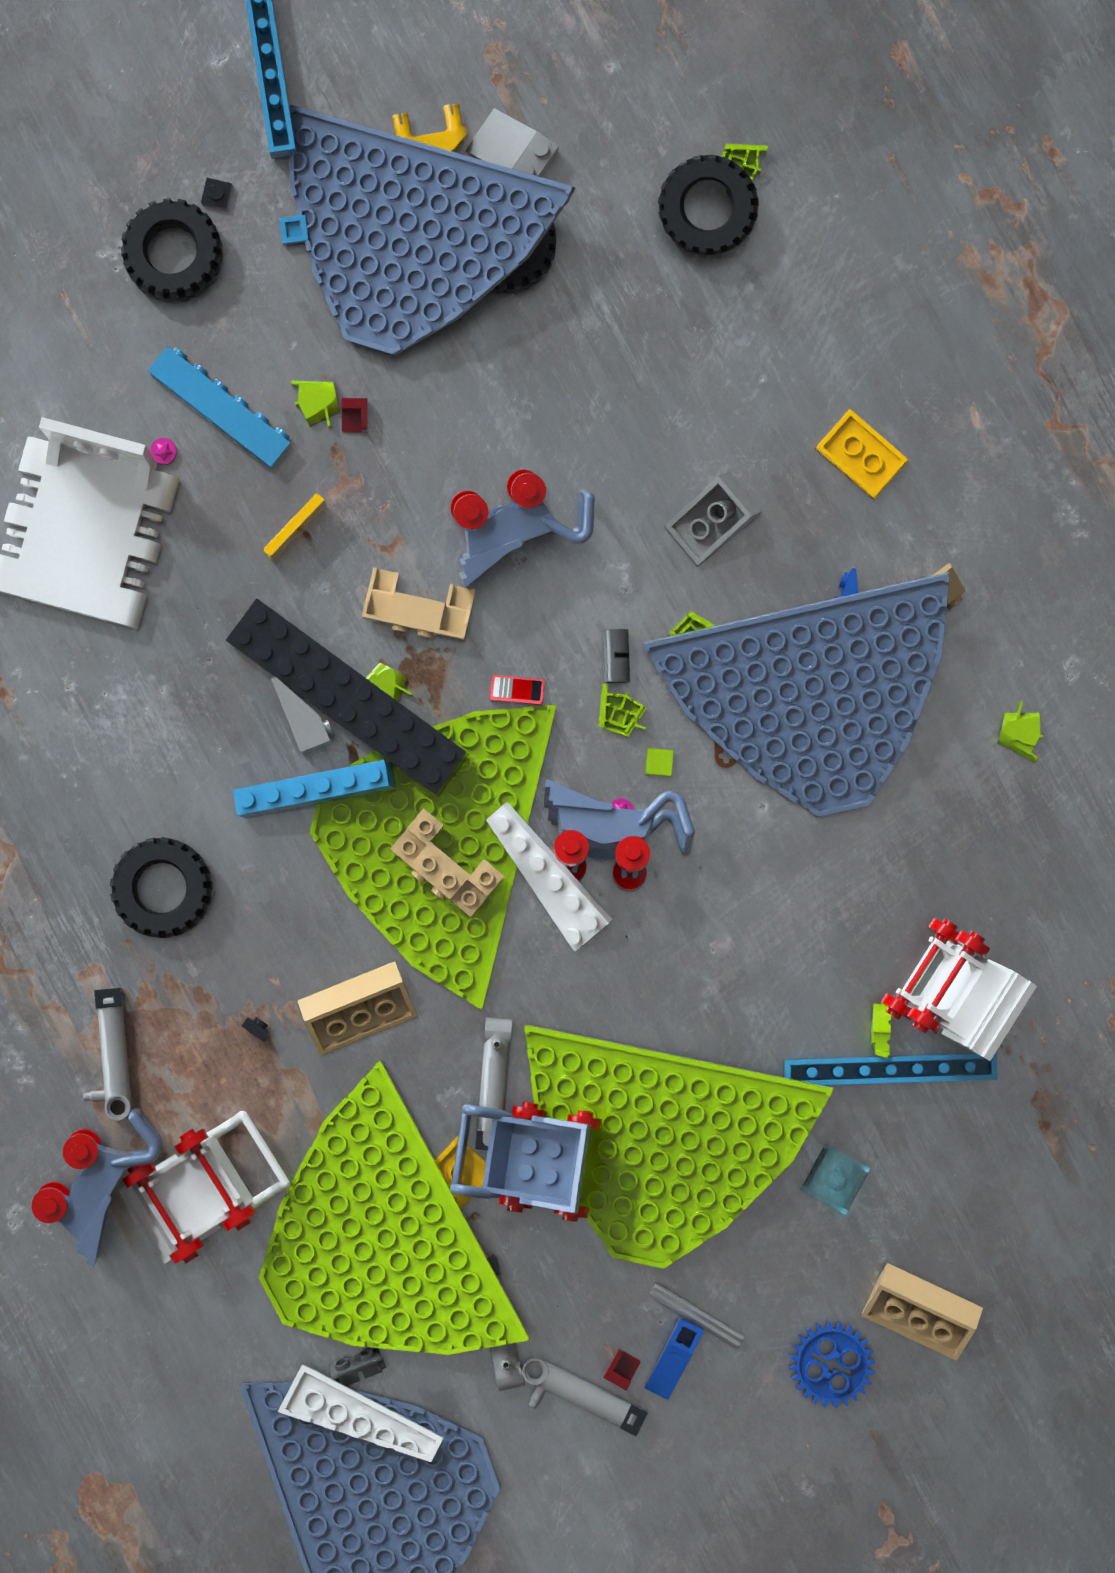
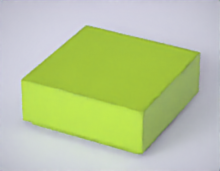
[645,748,674,777]

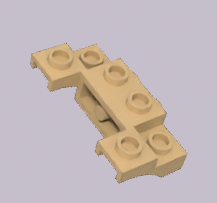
[361,567,476,640]
[390,808,504,917]

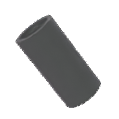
[602,629,630,684]

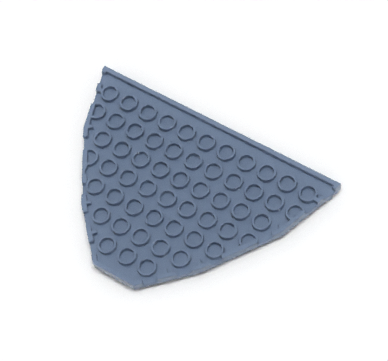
[289,105,575,355]
[643,572,950,817]
[240,1382,501,1573]

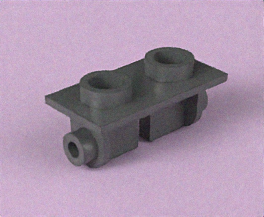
[329,1348,386,1386]

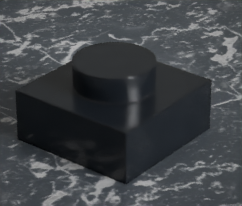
[201,178,233,210]
[242,1016,270,1041]

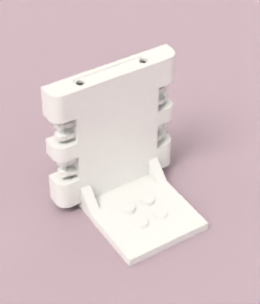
[0,417,180,630]

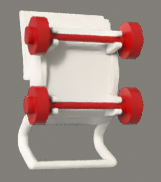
[881,918,1037,1061]
[119,1111,290,1265]

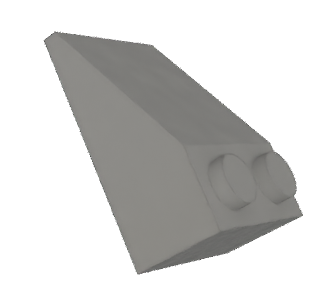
[465,108,559,177]
[665,472,762,565]
[271,677,335,756]

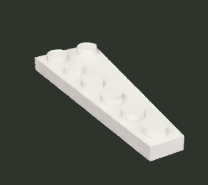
[486,802,612,951]
[278,1364,444,1462]

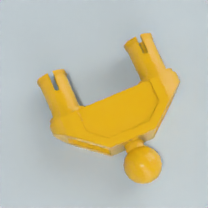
[392,104,468,152]

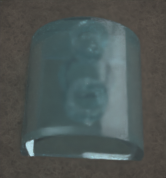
[800,1143,871,1215]

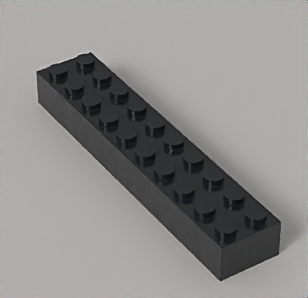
[226,598,469,797]

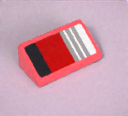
[490,675,545,706]

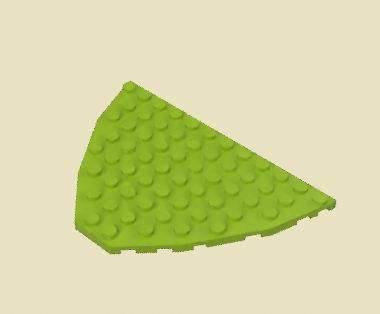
[309,705,557,1009]
[524,1024,834,1269]
[258,1061,531,1355]

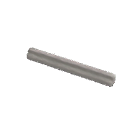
[650,1284,744,1348]

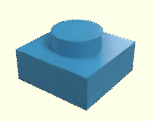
[279,215,309,246]

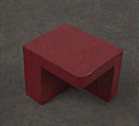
[341,398,368,433]
[603,1348,641,1391]

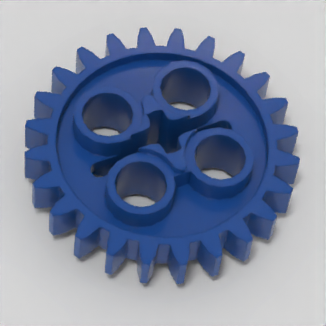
[789,1321,875,1408]

